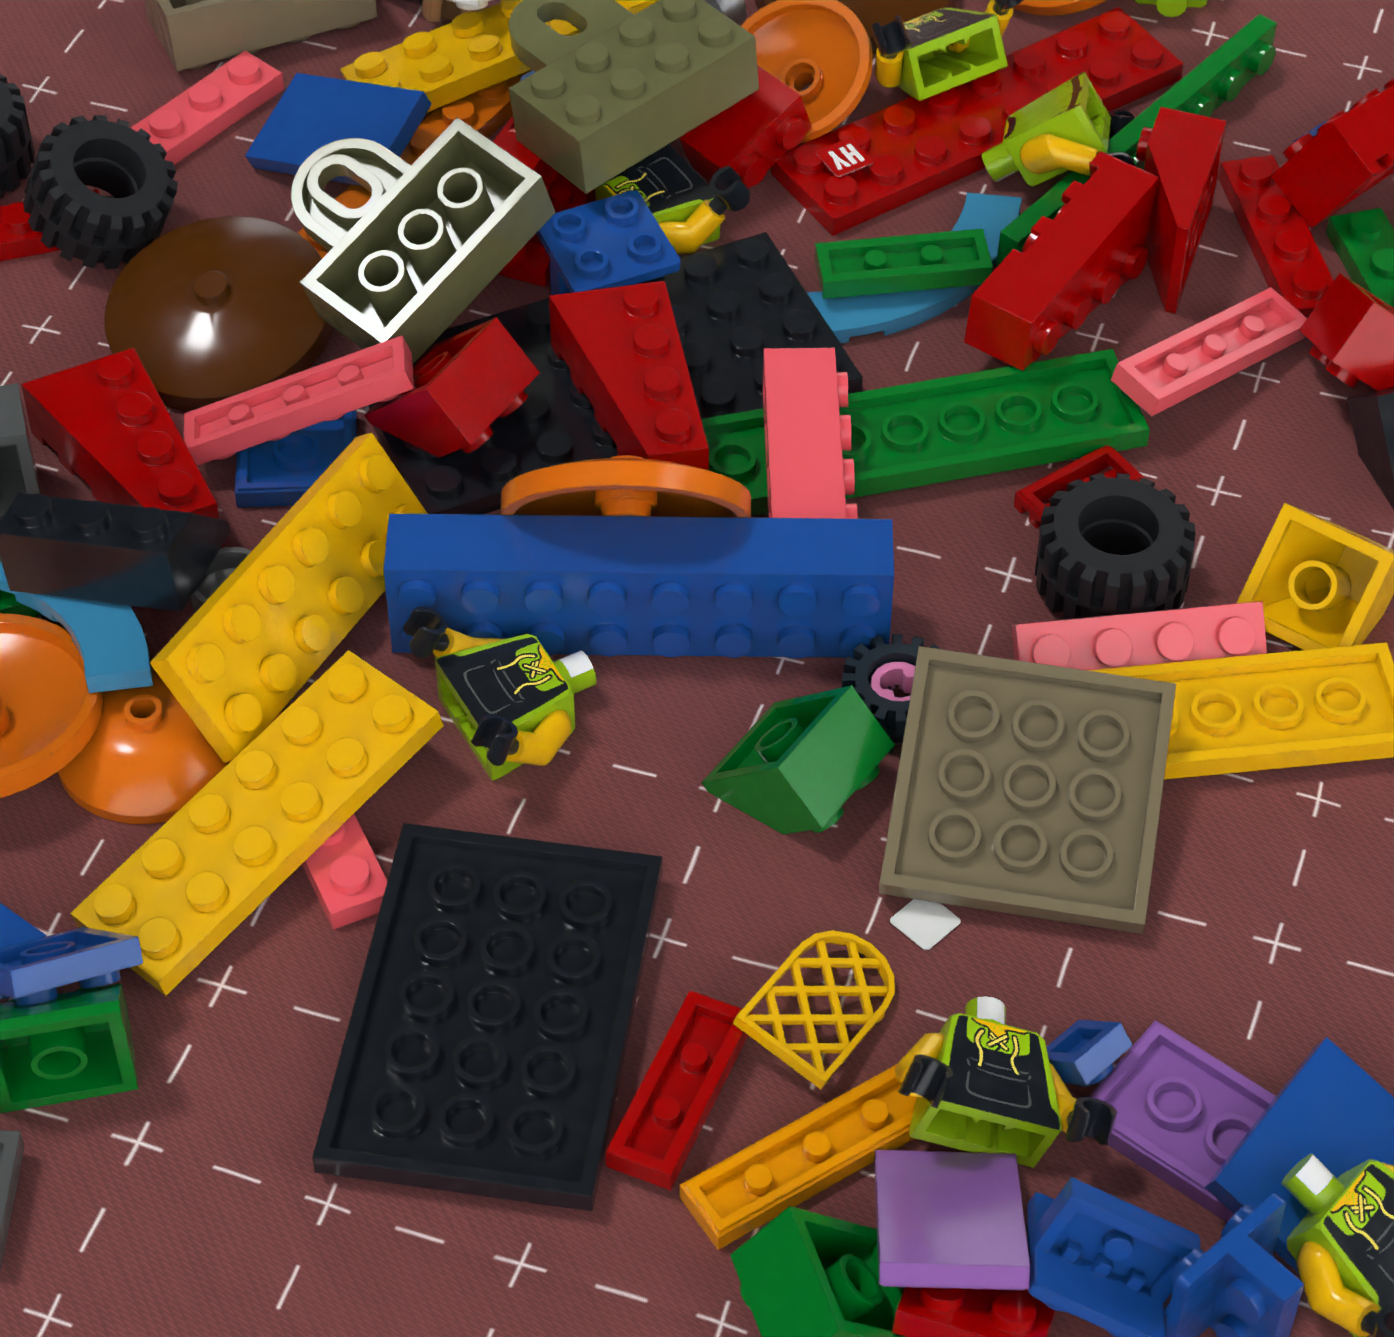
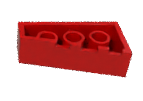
[1271,78,1394,229]
[964,151,1159,371]
[549,281,709,471]
[21,348,224,548]

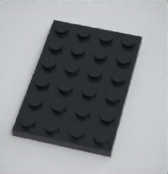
[312,823,663,1211]

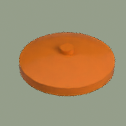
[501,455,751,518]
[0,613,104,798]

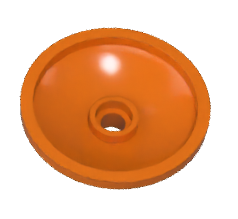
[741,0,873,144]
[57,668,231,824]

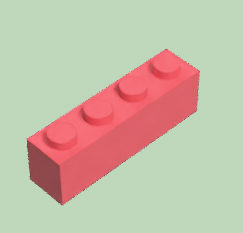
[762,348,858,519]

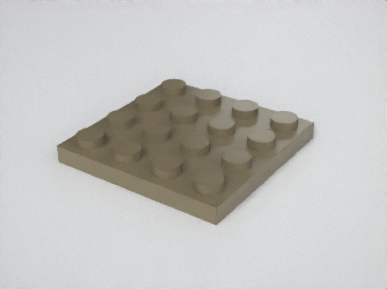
[879,646,1176,934]

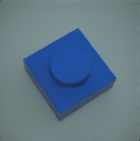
[1046,1019,1133,1087]

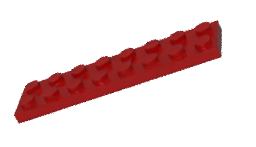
[771,7,1184,236]

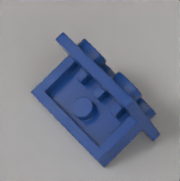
[536,190,680,295]
[1027,1177,1201,1337]
[1164,1193,1304,1337]

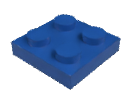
[0,927,143,1006]

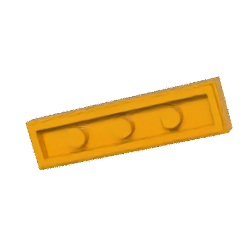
[679,1064,916,1250]

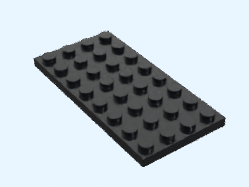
[363,232,863,515]

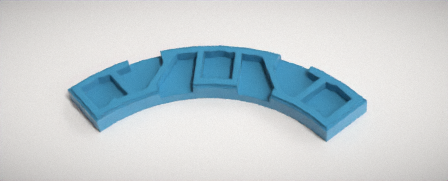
[807,192,1022,343]
[0,560,154,693]

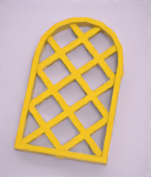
[733,930,895,1090]

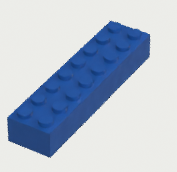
[384,514,894,659]

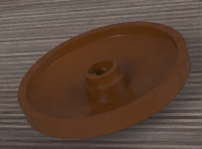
[104,216,333,411]

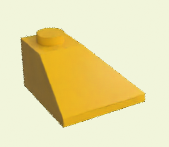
[1237,503,1394,650]

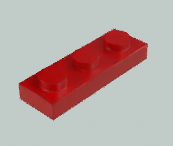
[606,990,753,1191]

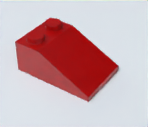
[1136,107,1227,314]

